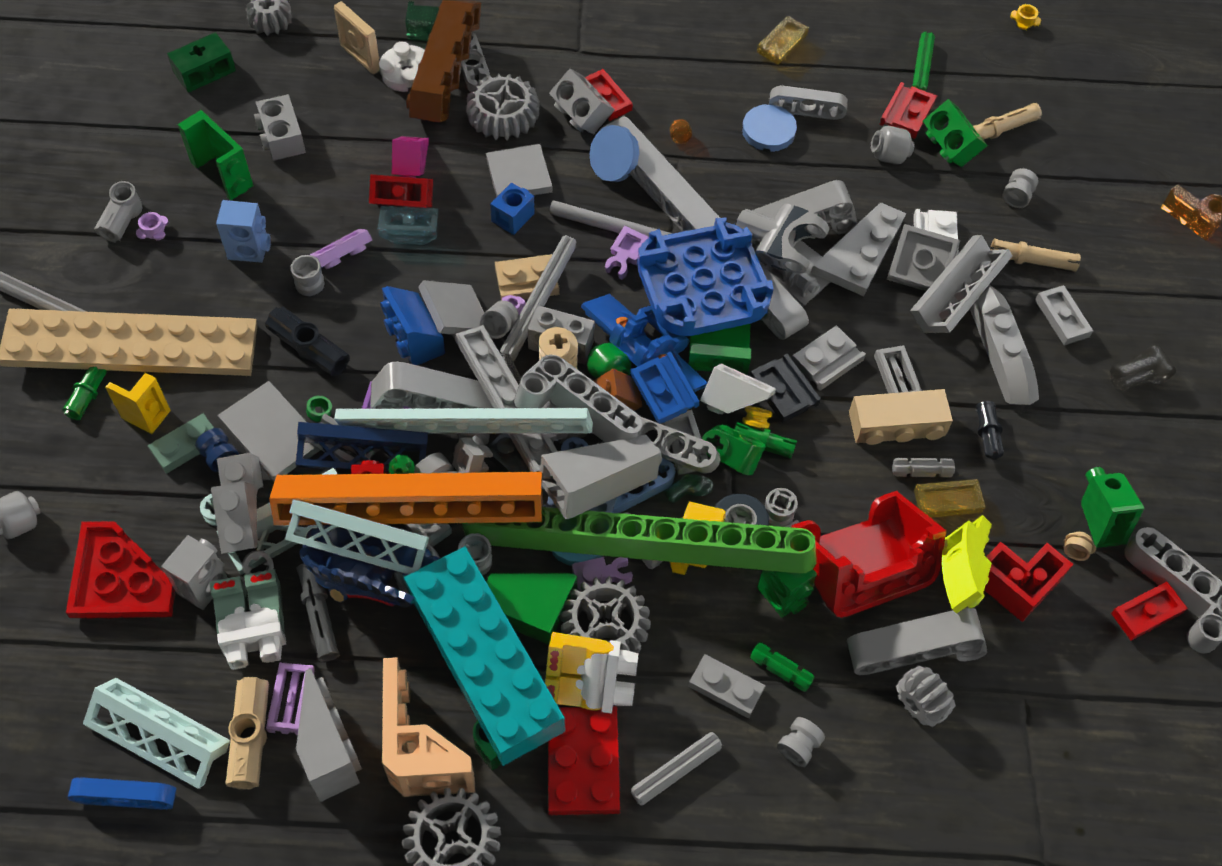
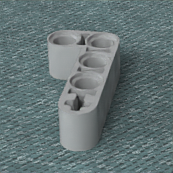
[751,180,857,249]
[514,354,643,443]
[370,361,493,409]
[1125,527,1222,653]
[847,608,987,675]

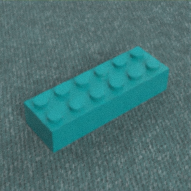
[404,546,565,766]

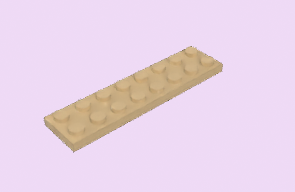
[0,309,258,376]

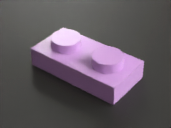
[310,229,372,269]

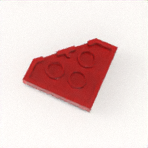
[66,521,175,618]

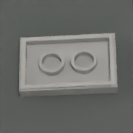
[217,381,320,482]

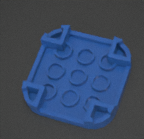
[637,218,774,336]

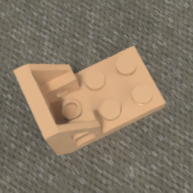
[382,658,475,797]

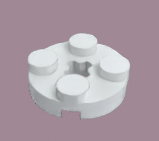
[379,42,425,92]

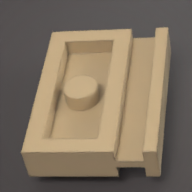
[495,254,559,300]

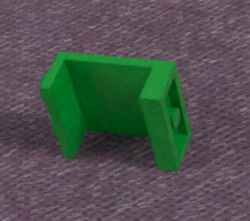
[178,110,253,201]
[688,324,751,375]

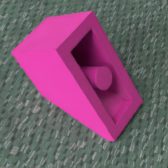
[392,136,429,178]

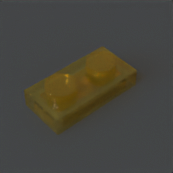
[757,16,809,64]
[914,479,985,517]

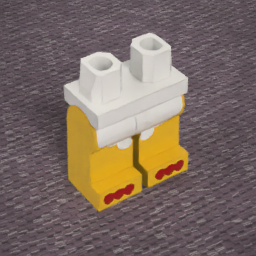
[545,632,638,713]

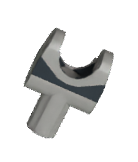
[736,203,830,274]

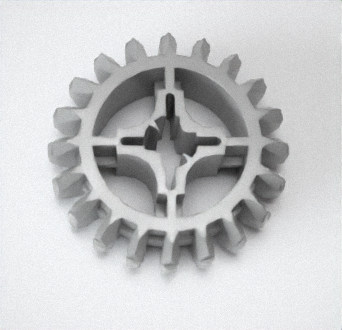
[466,73,539,140]
[560,576,651,653]
[402,787,501,866]

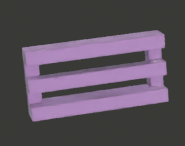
[266,663,315,735]

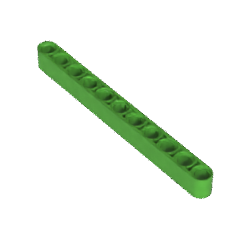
[461,507,817,573]

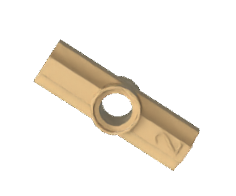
[226,677,269,789]

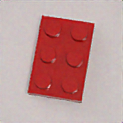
[548,707,620,815]

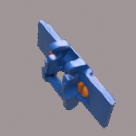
[581,294,708,392]

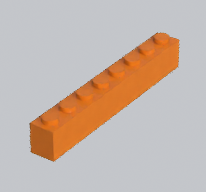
[269,472,543,526]

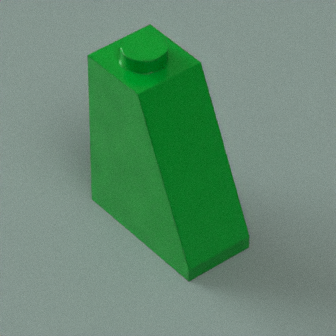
[486,573,577,645]

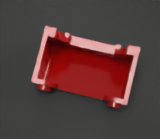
[791,491,947,618]

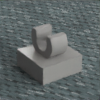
[452,437,493,473]

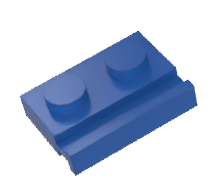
[631,351,699,424]

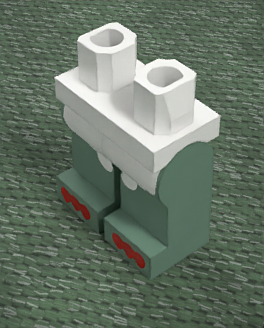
[209,569,286,670]

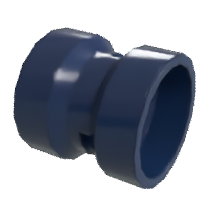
[195,428,239,472]

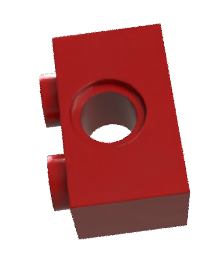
[369,174,433,208]

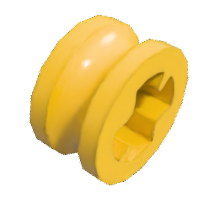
[742,406,772,428]

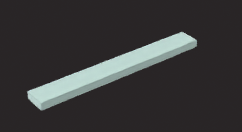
[334,408,593,433]

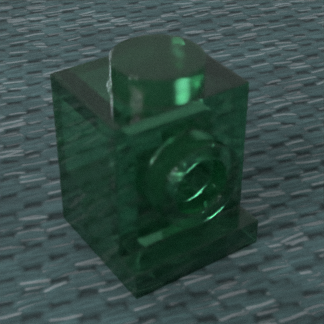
[405,1,439,41]

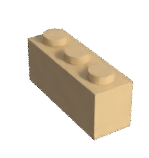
[849,389,953,445]

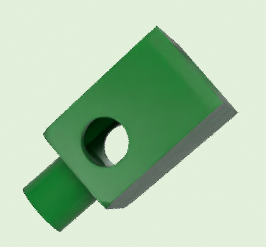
[1081,467,1144,548]

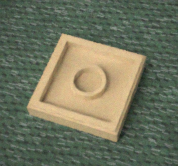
[334,1,380,74]

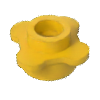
[1010,4,1041,30]

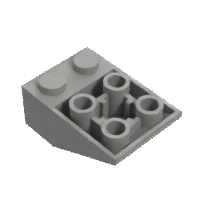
[296,668,362,802]

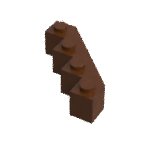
[406,0,481,122]

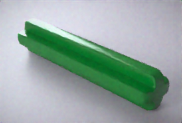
[912,31,935,91]

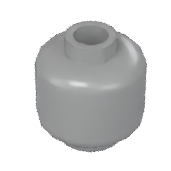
[871,126,914,164]
[0,491,40,539]

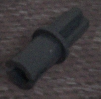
[976,401,1004,460]

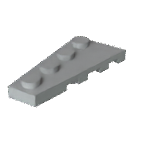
[811,202,906,296]

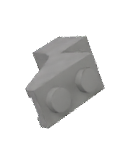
[211,453,264,554]

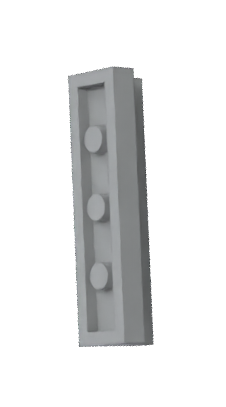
[910,235,1012,333]

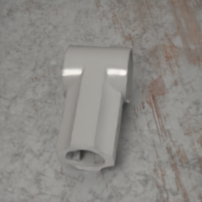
[94,181,143,243]

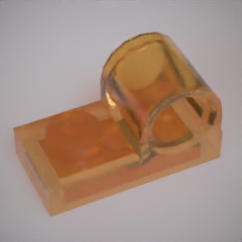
[1161,184,1222,240]

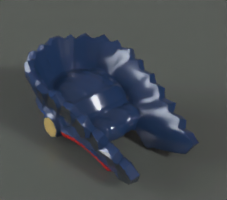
[299,525,440,607]

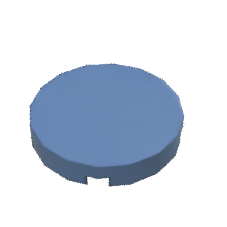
[742,104,797,151]
[589,125,640,182]

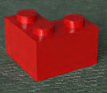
[984,542,1074,622]

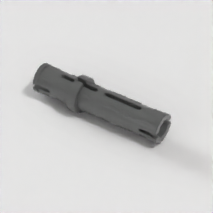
[296,563,340,662]

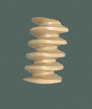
[539,327,578,369]

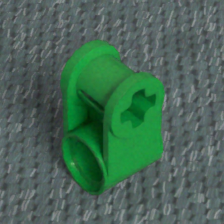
[702,424,766,475]

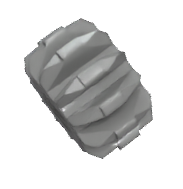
[246,0,292,36]
[896,666,956,727]

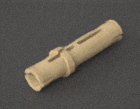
[973,103,1042,140]
[991,238,1081,272]

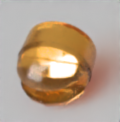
[669,119,692,144]

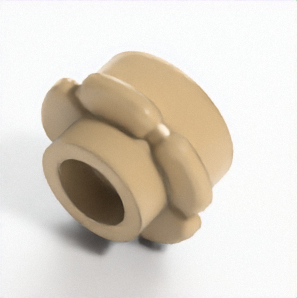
[1063,531,1096,561]

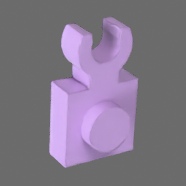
[605,226,649,280]
[572,557,633,592]

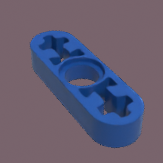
[67,778,177,809]

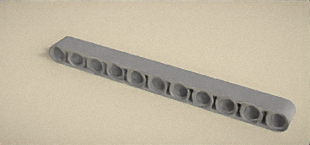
[599,116,809,340]

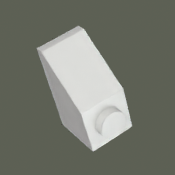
[700,363,776,414]

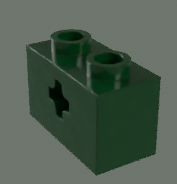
[167,32,236,93]

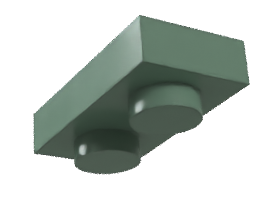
[148,413,214,474]

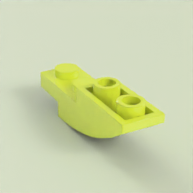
[942,515,992,614]

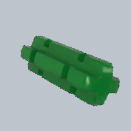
[750,642,814,692]

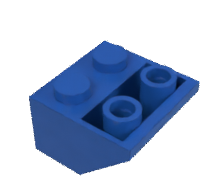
[380,286,445,365]

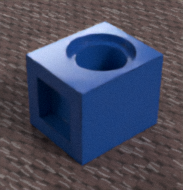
[490,182,535,235]

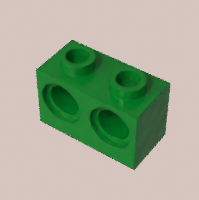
[923,99,988,168]
[757,569,817,618]

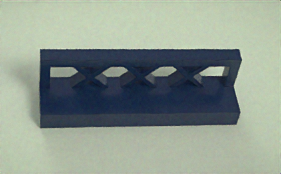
[295,422,428,474]

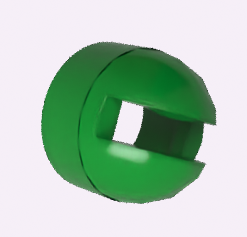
[306,396,332,423]

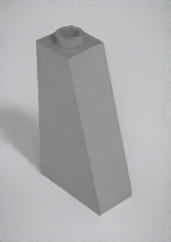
[540,435,662,519]

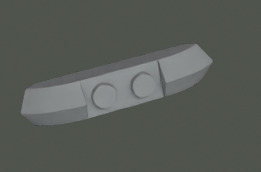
[970,285,1039,405]

